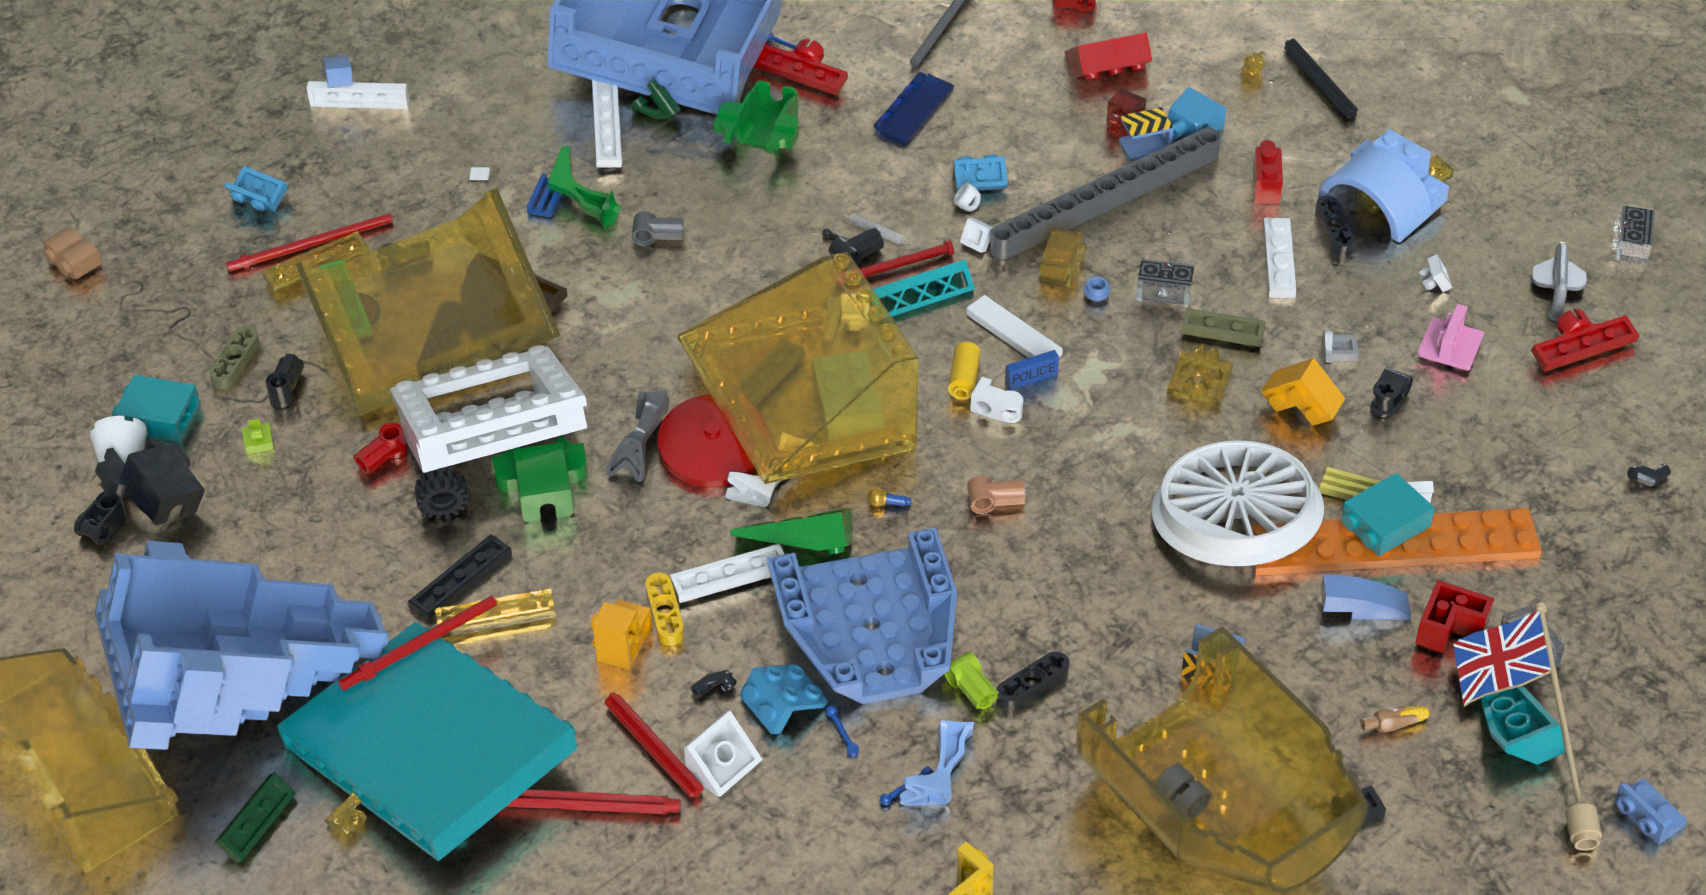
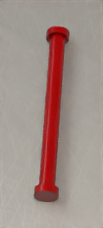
[832,240,954,289]

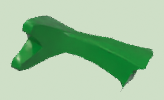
[548,145,621,231]

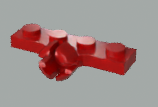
[754,38,848,95]
[1531,308,1640,372]

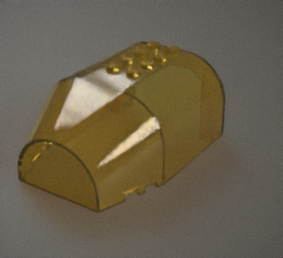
[1076,626,1369,893]

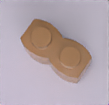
[42,226,102,280]

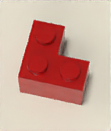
[1415,580,1494,653]

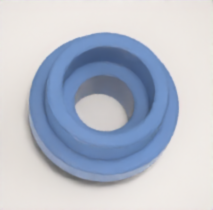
[1084,276,1110,301]

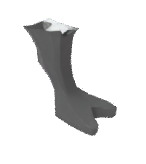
[607,391,669,482]

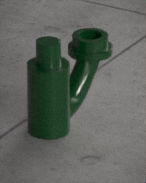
[630,79,681,120]

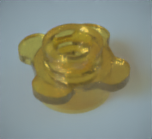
[1241,51,1266,75]

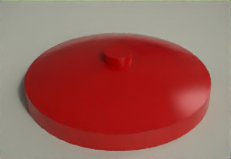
[657,394,769,488]

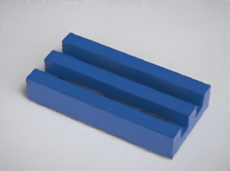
[526,173,562,217]

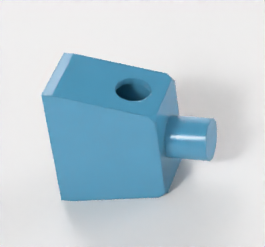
[1168,87,1226,140]

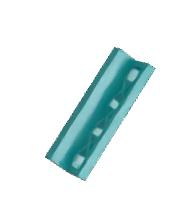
[862,259,975,321]

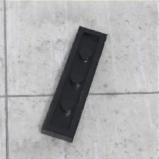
[408,534,512,622]

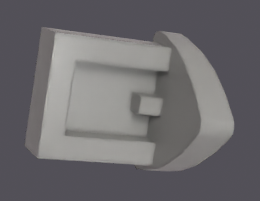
[1321,330,1359,363]

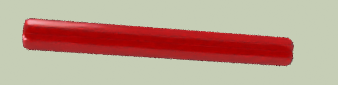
[605,692,704,798]

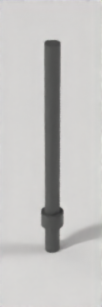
[910,0,967,67]

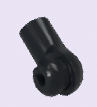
[1627,463,1671,487]
[691,670,737,698]

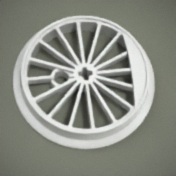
[1152,440,1324,566]

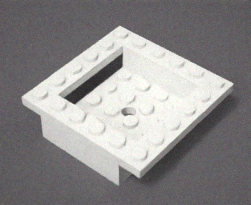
[390,345,587,473]

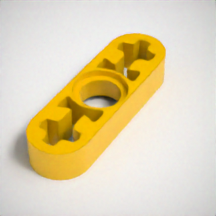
[645,572,684,646]

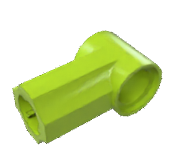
[944,652,998,710]

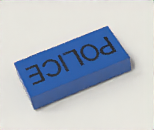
[1005,350,1059,390]

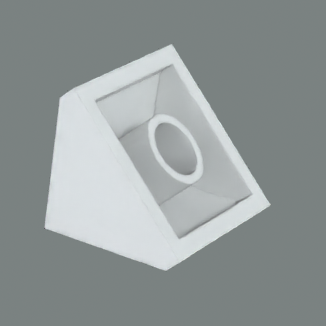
[684,710,763,797]

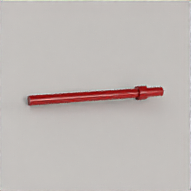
[337,595,497,691]

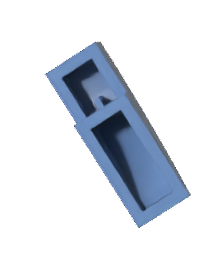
[321,55,353,88]
[1321,574,1411,620]

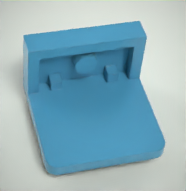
[739,664,828,734]

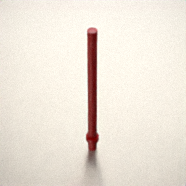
[225,213,393,272]

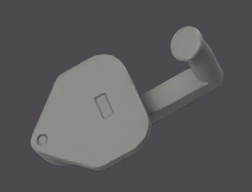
[1532,242,1587,322]

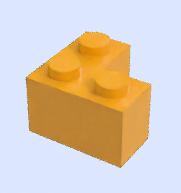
[1261,358,1345,426]
[590,599,652,670]

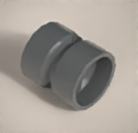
[1153,763,1212,822]

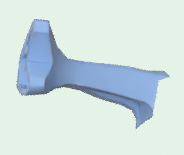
[899,720,974,805]

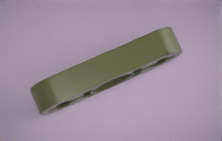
[209,326,260,389]

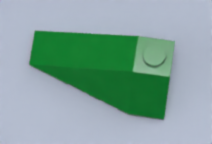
[730,508,852,555]

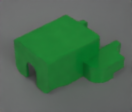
[713,80,799,154]
[492,436,588,522]

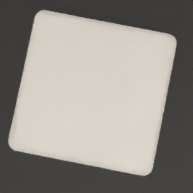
[469,167,490,180]

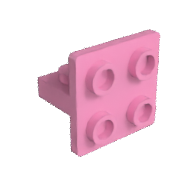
[1417,304,1484,370]

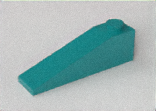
[1481,686,1565,764]

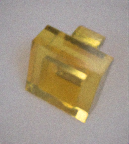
[324,793,367,835]

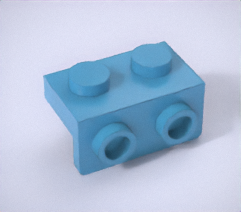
[224,166,289,212]

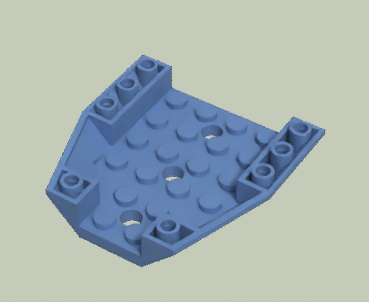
[767,528,957,704]

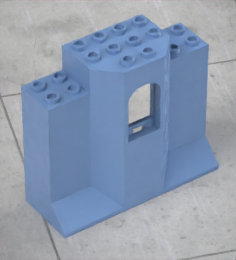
[547,0,782,115]

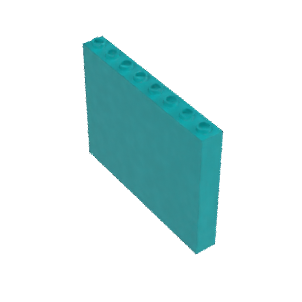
[277,621,578,861]

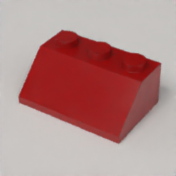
[1064,32,1153,80]

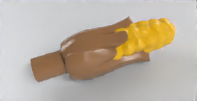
[1360,705,1430,733]

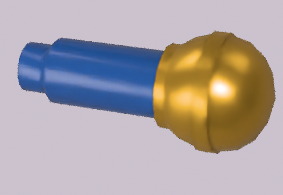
[868,488,911,507]

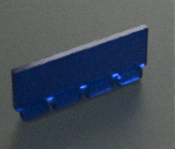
[874,72,954,145]

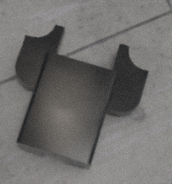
[95,437,205,525]

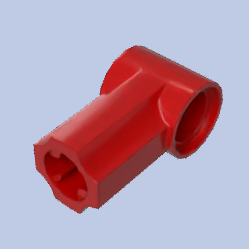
[353,422,408,475]

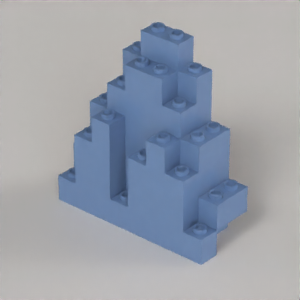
[94,541,388,750]

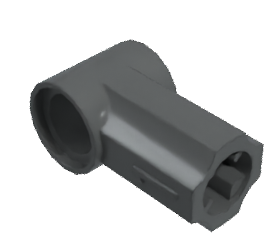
[632,211,684,246]

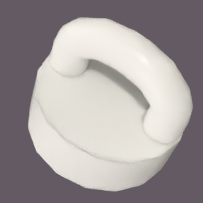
[953,183,981,212]

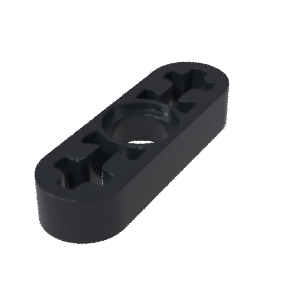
[1315,196,1355,256]
[996,652,1070,711]

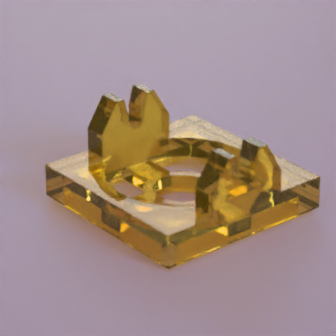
[1167,344,1234,406]

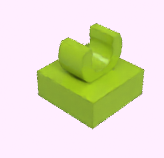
[242,419,274,455]

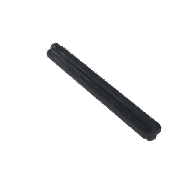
[1284,38,1358,119]

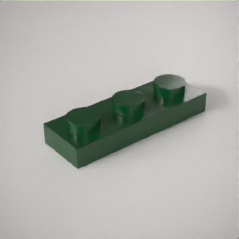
[215,772,296,863]

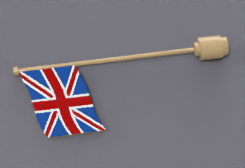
[1453,603,1602,850]

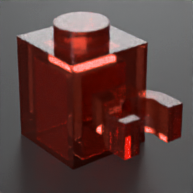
[1107,88,1146,135]

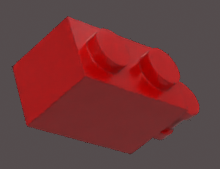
[1253,140,1283,205]

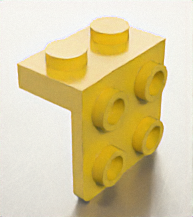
[948,841,994,895]

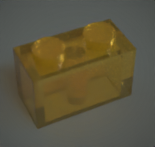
[1039,228,1087,287]

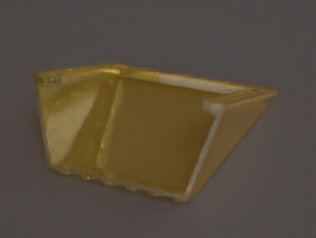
[295,188,561,416]
[678,252,919,484]

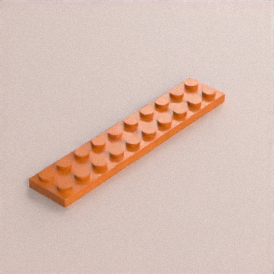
[1246,508,1542,576]

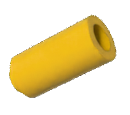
[948,342,981,400]

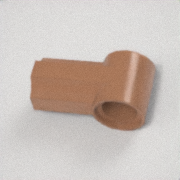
[967,476,1025,514]

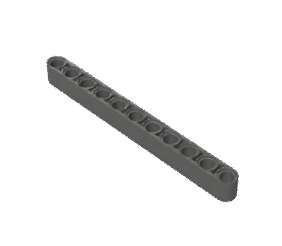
[990,128,1221,259]

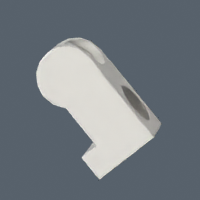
[970,376,1024,423]

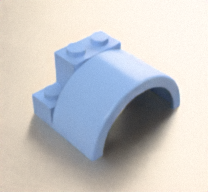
[1319,129,1449,242]

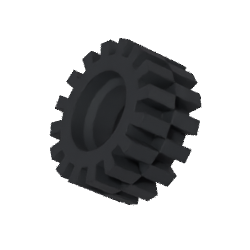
[415,468,468,519]

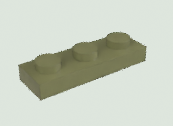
[1181,308,1266,347]

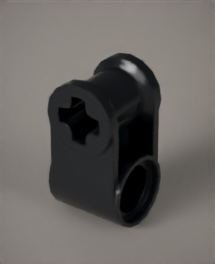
[1370,367,1413,417]
[74,491,127,545]

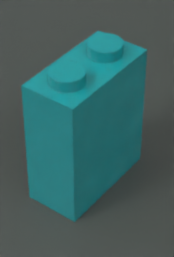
[112,375,200,443]
[1341,473,1435,556]

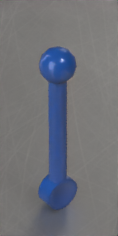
[767,32,797,49]
[826,705,859,756]
[880,766,934,805]

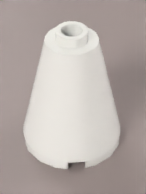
[89,416,147,464]

